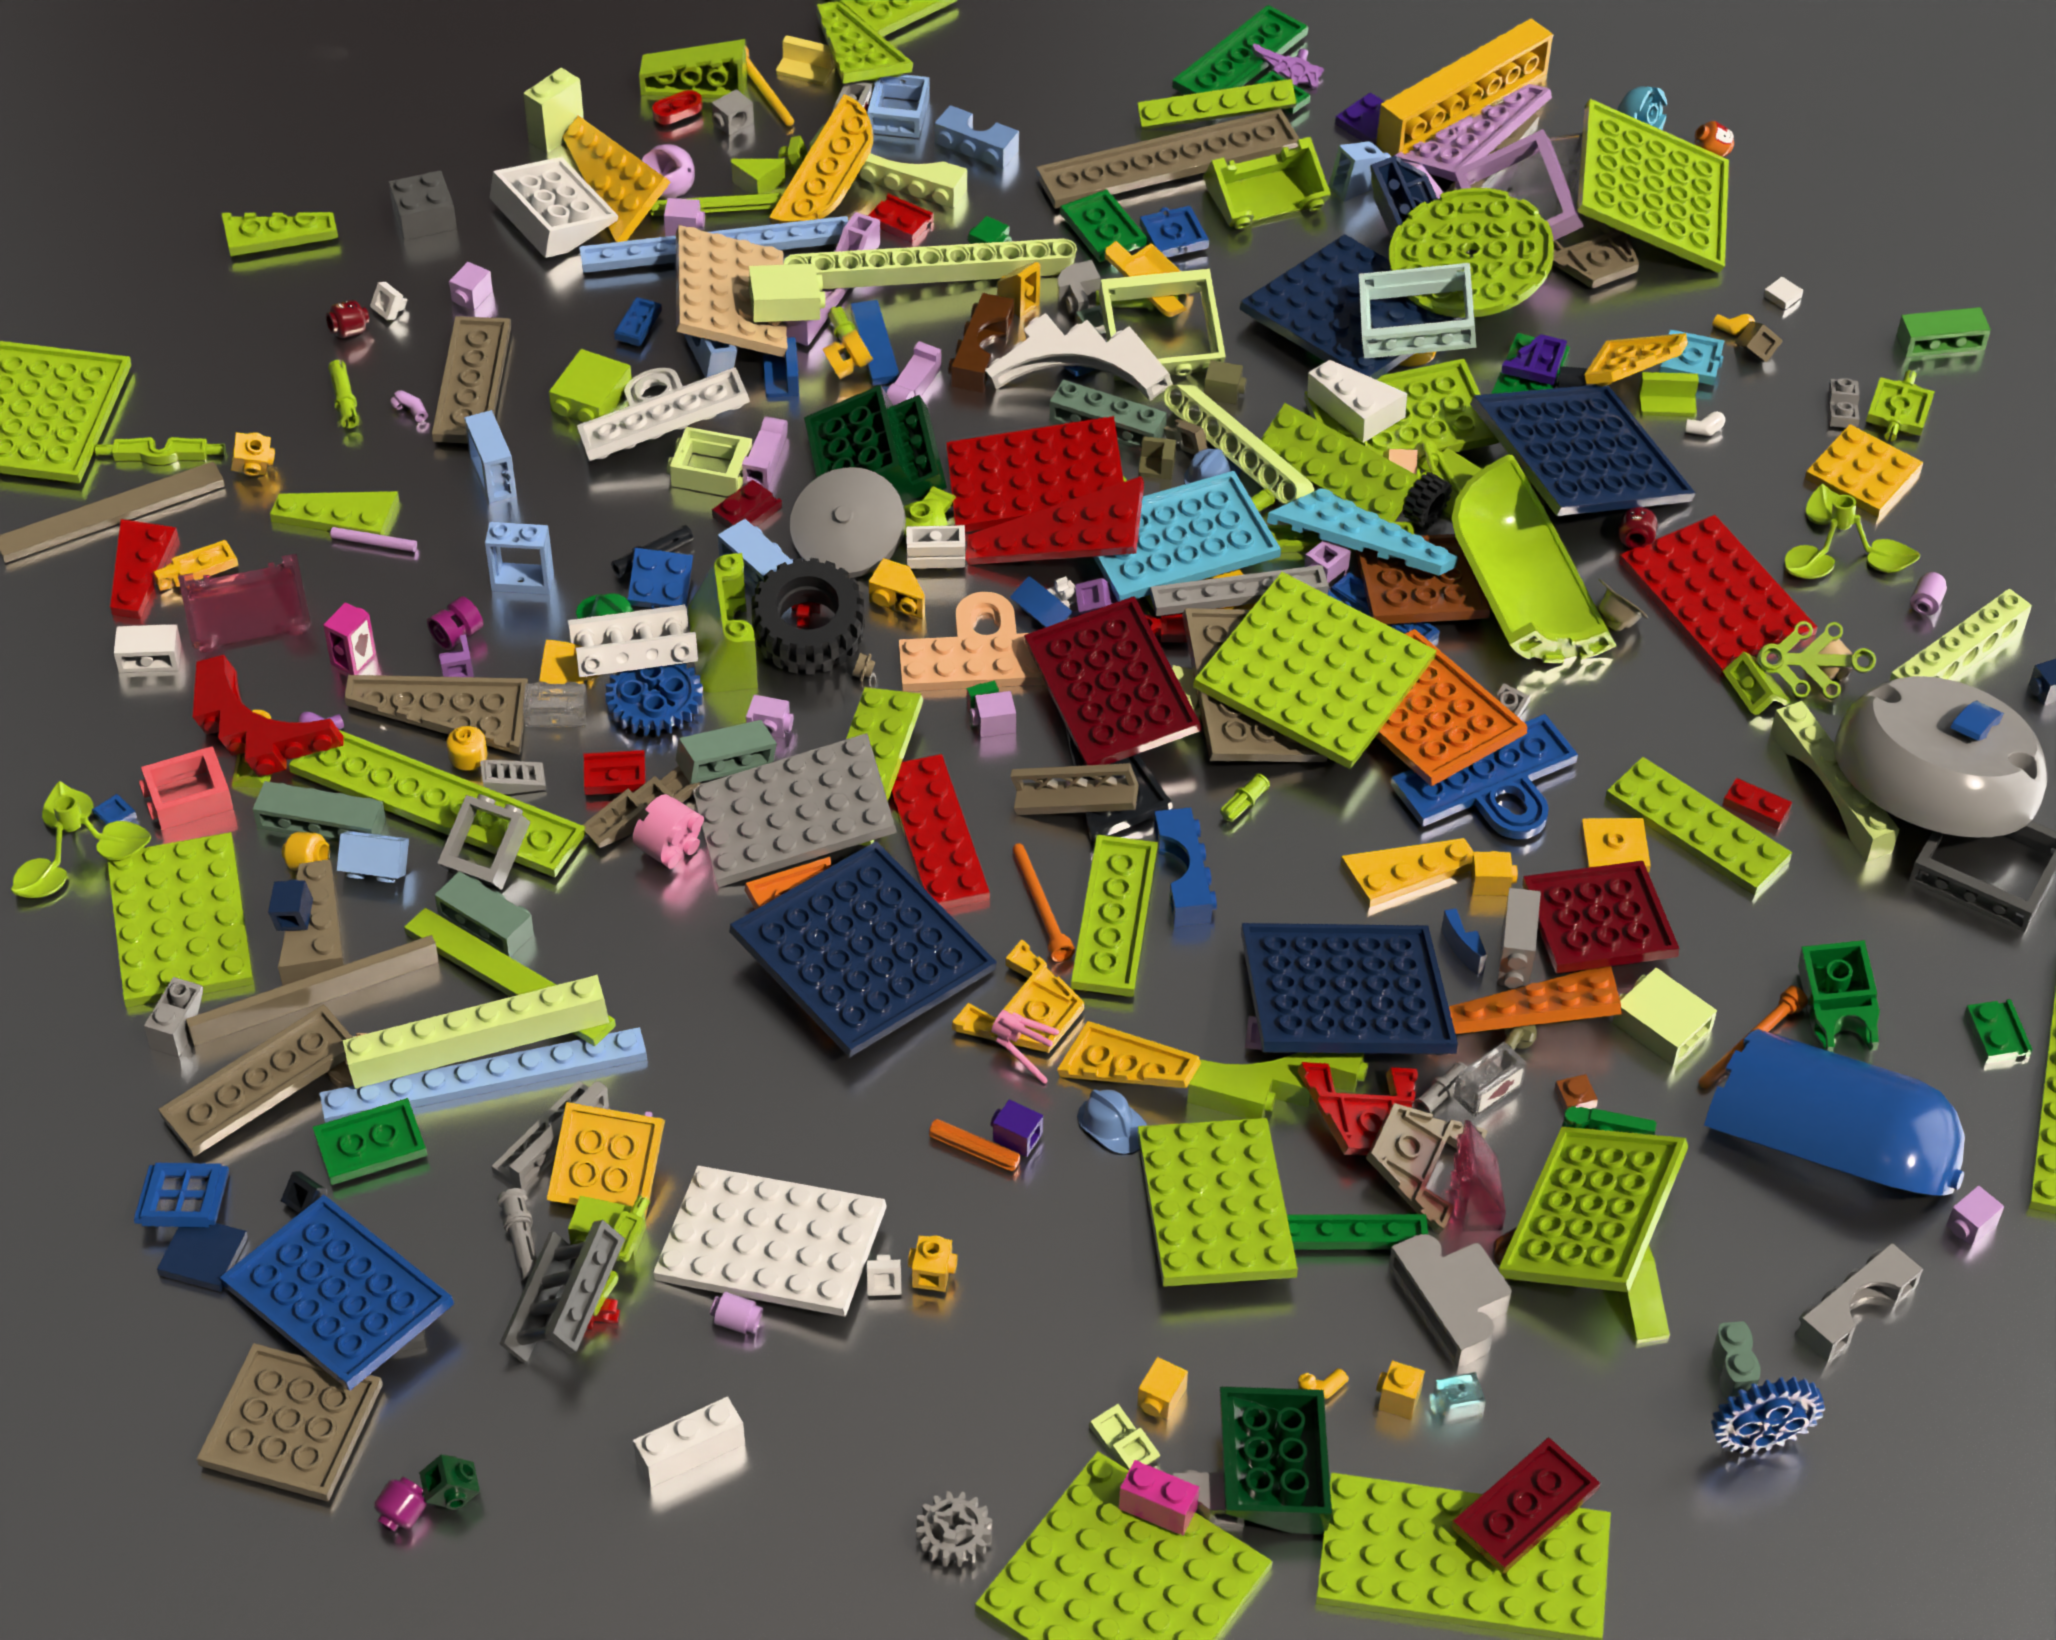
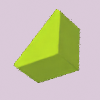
[731,159,786,194]

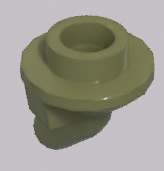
[1502,1025,1537,1053]

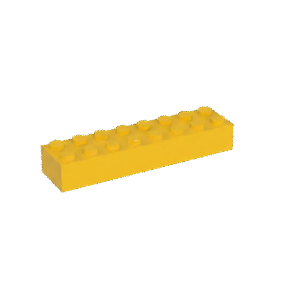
[1376,19,1553,156]

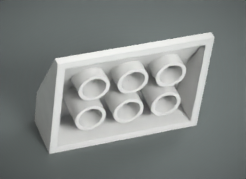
[489,157,618,258]

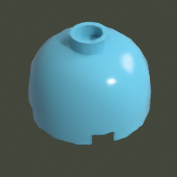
[1618,86,1667,130]

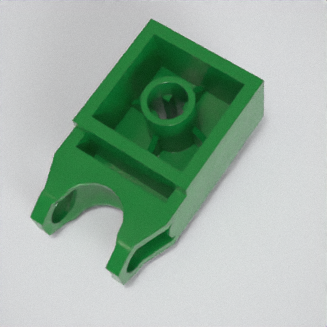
[1798,940,1880,1052]

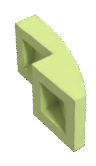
[1088,1404,1161,1470]

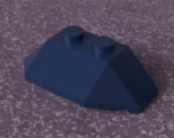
[1370,156,1438,239]

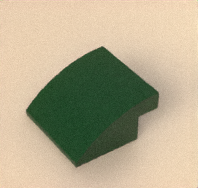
[804,385,947,501]

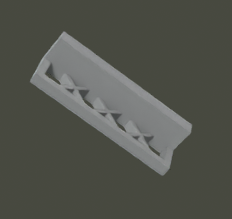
[491,1080,609,1190]

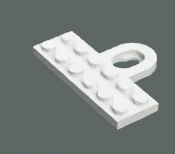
[577,367,750,461]

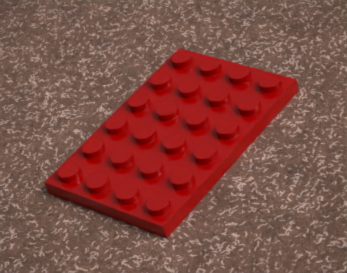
[946,416,1124,532]
[1619,515,1818,677]

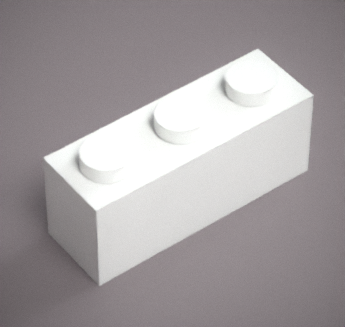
[633,1396,745,1488]

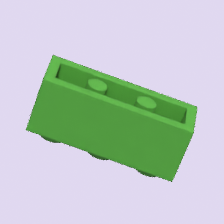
[1896,307,1991,358]

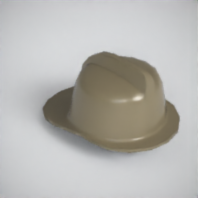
[1598,578,1648,631]

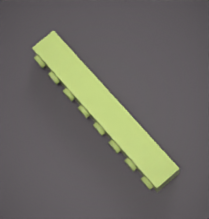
[342,975,609,1089]

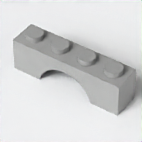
[1797,1243,1923,1362]

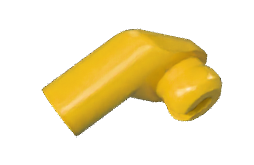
[1712,314,1755,336]
[1297,1368,1349,1399]

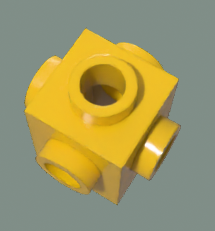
[231,432,275,476]
[908,1235,958,1292]

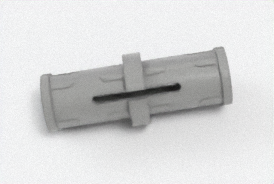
[1414,1061,1471,1113]

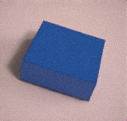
[92,794,137,827]

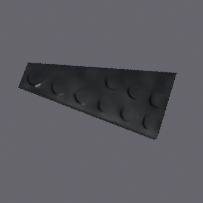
[1064,723,1172,842]

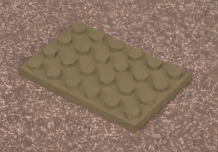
[1182,608,1327,762]

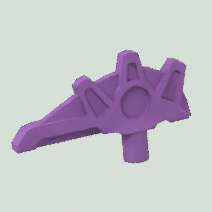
[1251,43,1324,89]

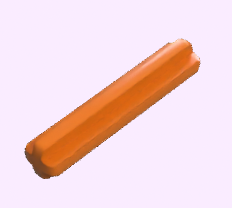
[929,1119,1020,1171]

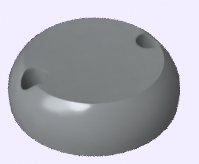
[1834,676,2048,838]

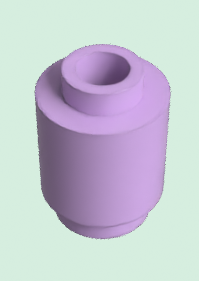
[1910,572,1947,615]
[710,1292,763,1334]

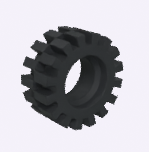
[1403,472,1452,529]

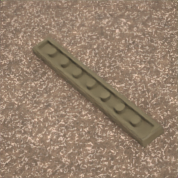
[0,461,225,563]
[186,935,439,1046]

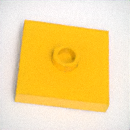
[1581,818,1651,873]

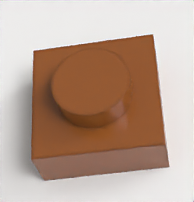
[1554,1074,1598,1111]

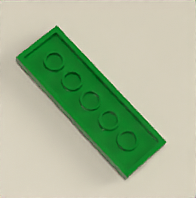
[1172,5,1308,95]

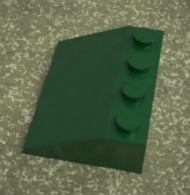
[1219,1386,1332,1534]

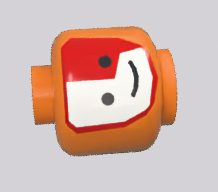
[1694,121,1734,157]

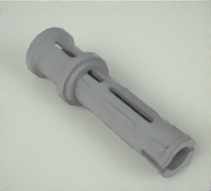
[497,1188,537,1286]

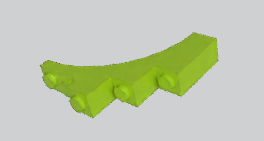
[1187,1052,1368,1119]

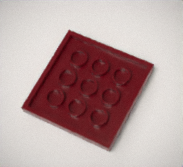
[1522,860,1680,974]

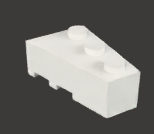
[1307,360,1407,443]

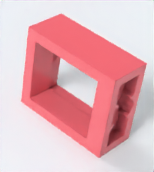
[139,746,233,831]

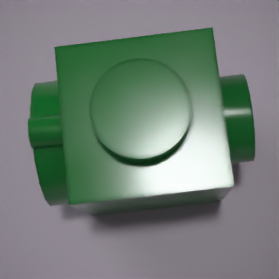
[967,216,1012,244]

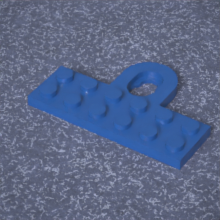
[1391,714,1578,839]

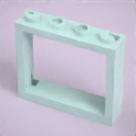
[1359,263,1476,358]

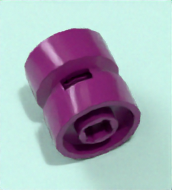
[427,596,484,650]

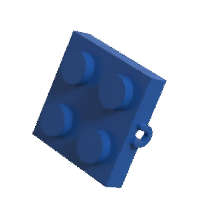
[1140,206,1209,257]
[628,548,693,609]

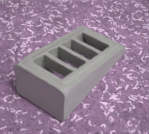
[481,760,546,795]

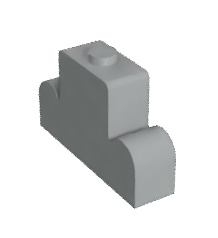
[1389,1234,1512,1368]

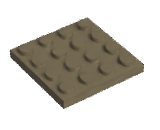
[197,1343,383,1502]

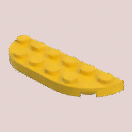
[769,94,873,224]

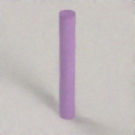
[330,527,417,552]

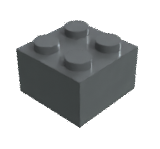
[389,170,457,240]

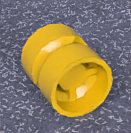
[822,329,873,380]

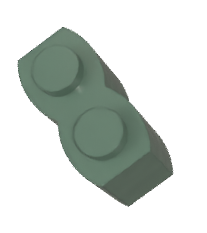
[1712,1321,1761,1402]

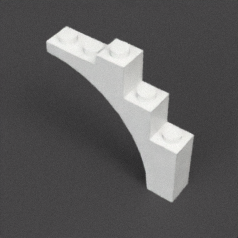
[985,313,1173,401]

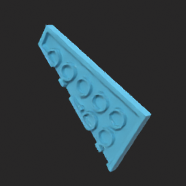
[1267,488,1458,576]

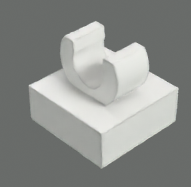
[370,282,408,320]
[1047,576,1078,611]
[867,1255,901,1296]

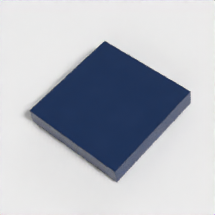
[157,1223,248,1292]

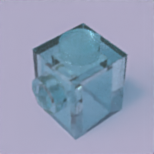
[1430,1372,1486,1426]

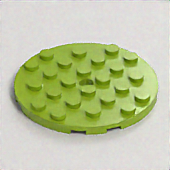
[1389,188,1554,318]

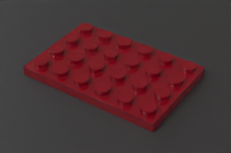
[1024,596,1201,766]

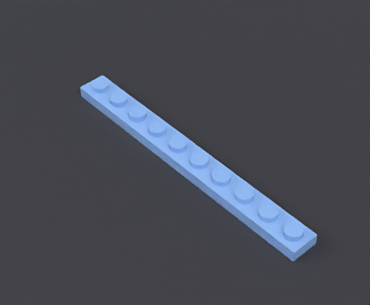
[579,216,848,273]
[319,1027,647,1123]

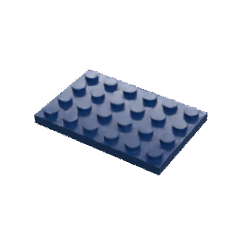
[220,1195,454,1391]

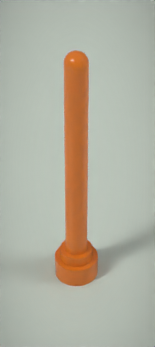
[1012,843,1075,962]
[1698,985,1808,1089]

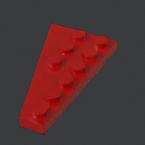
[965,476,1144,565]

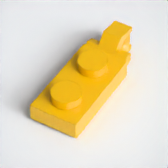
[154,540,238,591]

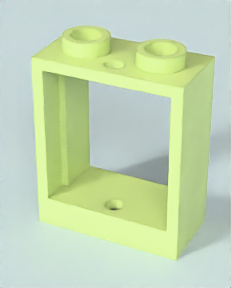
[667,427,752,497]

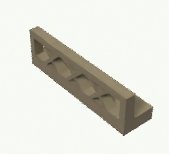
[1010,763,1139,815]

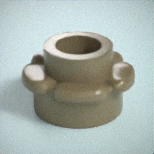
[852,653,875,681]

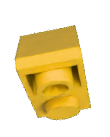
[869,558,925,619]

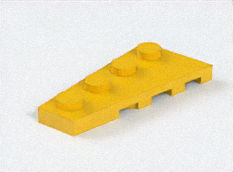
[1340,838,1474,908]
[1057,1021,1201,1088]

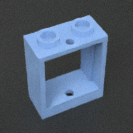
[867,74,930,138]
[464,410,517,504]
[485,522,554,595]

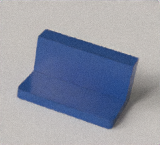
[763,337,799,398]

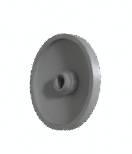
[790,467,906,578]

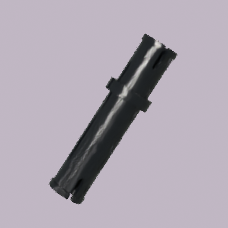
[611,525,694,578]

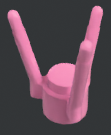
[991,1010,1059,1084]

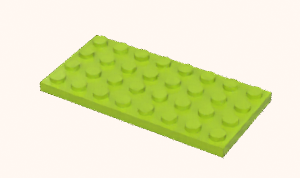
[1316,1473,1611,1640]

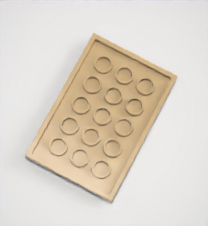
[676,225,787,357]

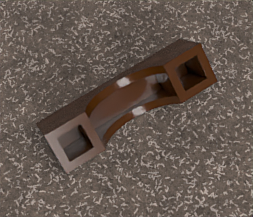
[948,293,1014,393]

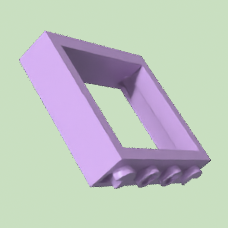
[1455,129,1584,240]

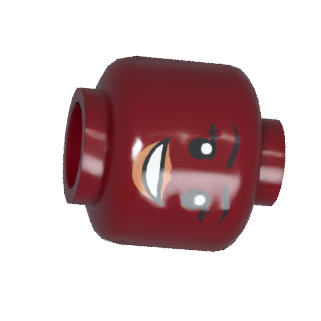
[326,300,369,339]
[1619,507,1658,549]

